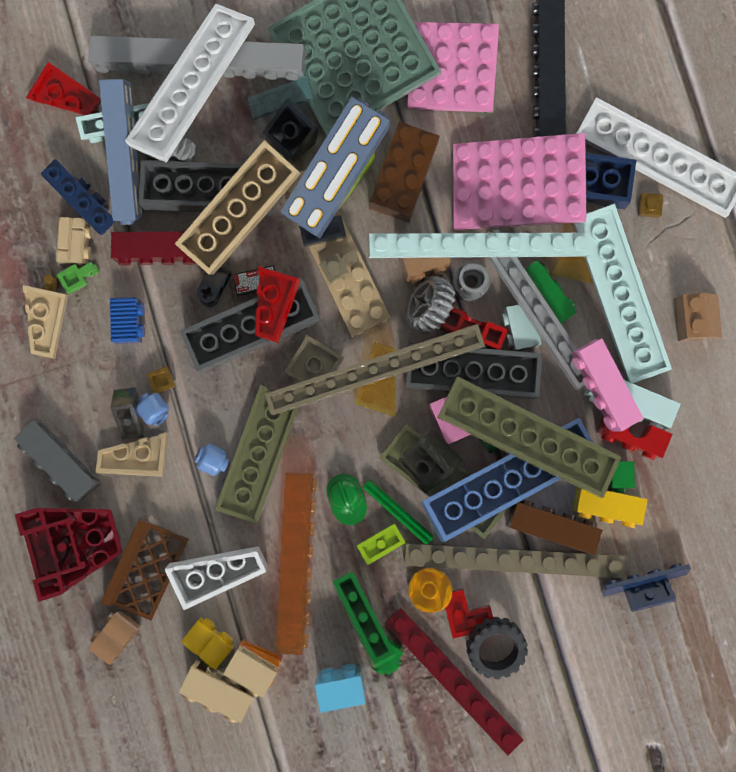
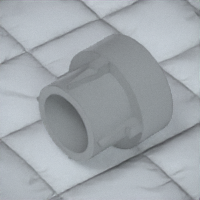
[452,263,490,302]

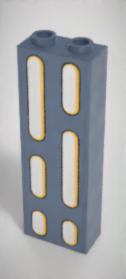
[99,79,143,225]
[280,97,390,238]

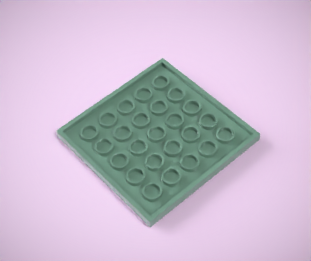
[268,0,441,136]

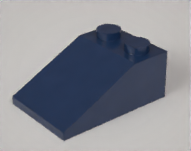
[585,153,637,209]

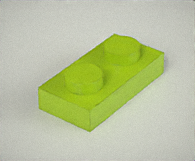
[356,523,406,565]

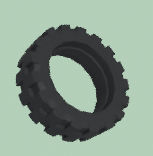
[466,617,528,679]

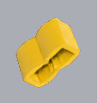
[181,617,234,670]

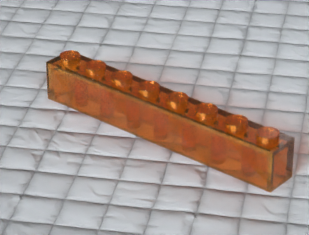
[275,472,317,655]

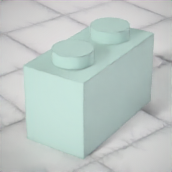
[501,305,541,351]

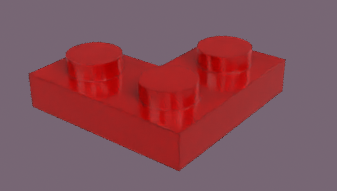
[445,588,493,639]

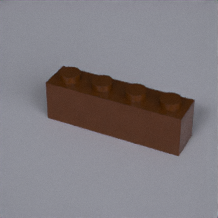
[506,499,603,555]

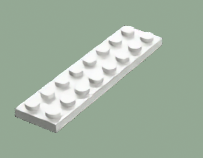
[125,4,255,162]
[576,97,736,218]

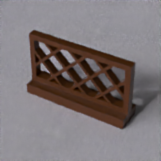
[100,517,189,621]

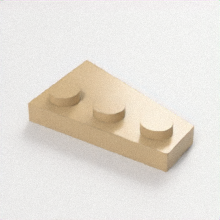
[22,285,68,359]
[96,432,168,477]

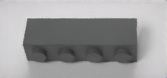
[14,420,101,502]

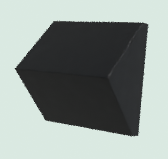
[263,99,319,162]

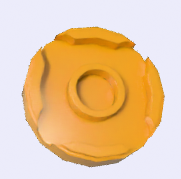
[408,568,453,613]

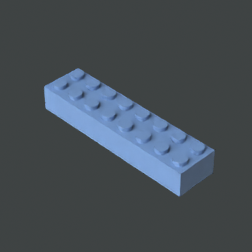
[420,418,593,542]

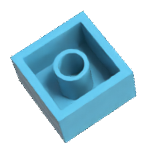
[315,663,366,713]

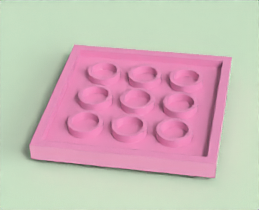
[407,22,499,112]

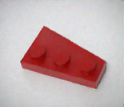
[26,62,101,116]
[255,266,301,343]

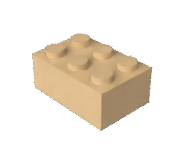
[179,657,254,723]

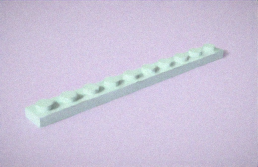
[368,233,590,258]

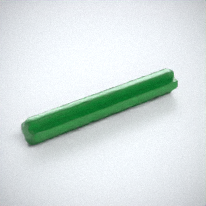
[363,480,433,544]

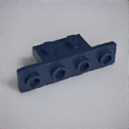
[41,159,116,235]
[601,563,691,612]

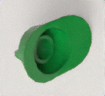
[326,474,367,526]

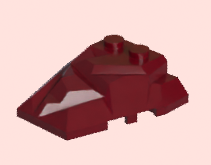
[14,508,123,602]

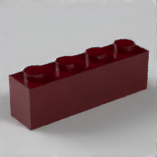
[111,231,196,266]

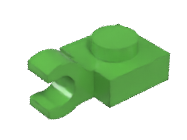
[56,262,100,294]

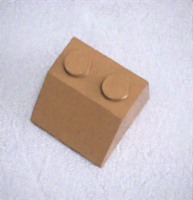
[674,293,722,341]

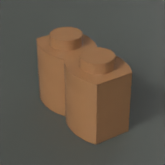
[88,610,141,665]

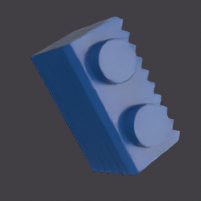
[110,297,145,344]

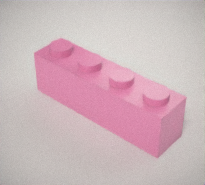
[571,339,644,432]

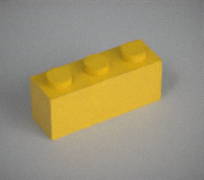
[572,487,648,528]

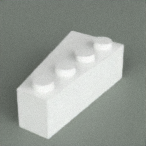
[164,546,268,610]

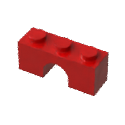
[439,307,508,350]
[596,415,673,461]

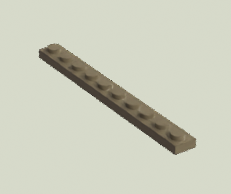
[265,324,485,415]
[404,543,626,578]

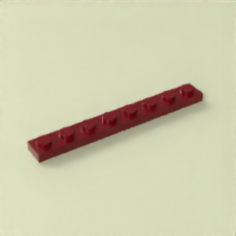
[385,607,524,756]

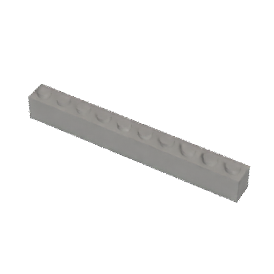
[88,36,306,81]

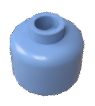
[136,393,169,426]
[194,444,229,476]

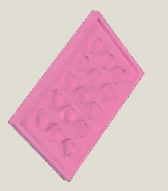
[453,133,587,230]

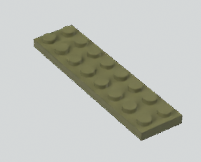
[437,377,621,498]

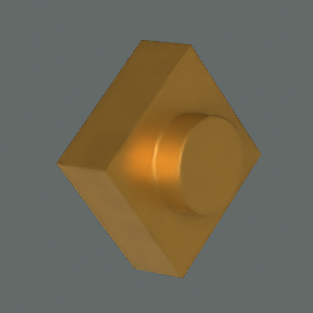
[638,193,663,218]
[146,366,176,394]

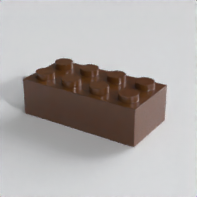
[369,121,440,223]

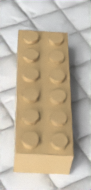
[175,140,301,274]

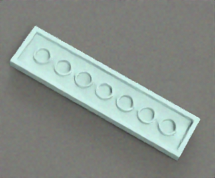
[572,204,672,383]

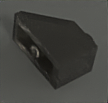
[110,387,144,439]

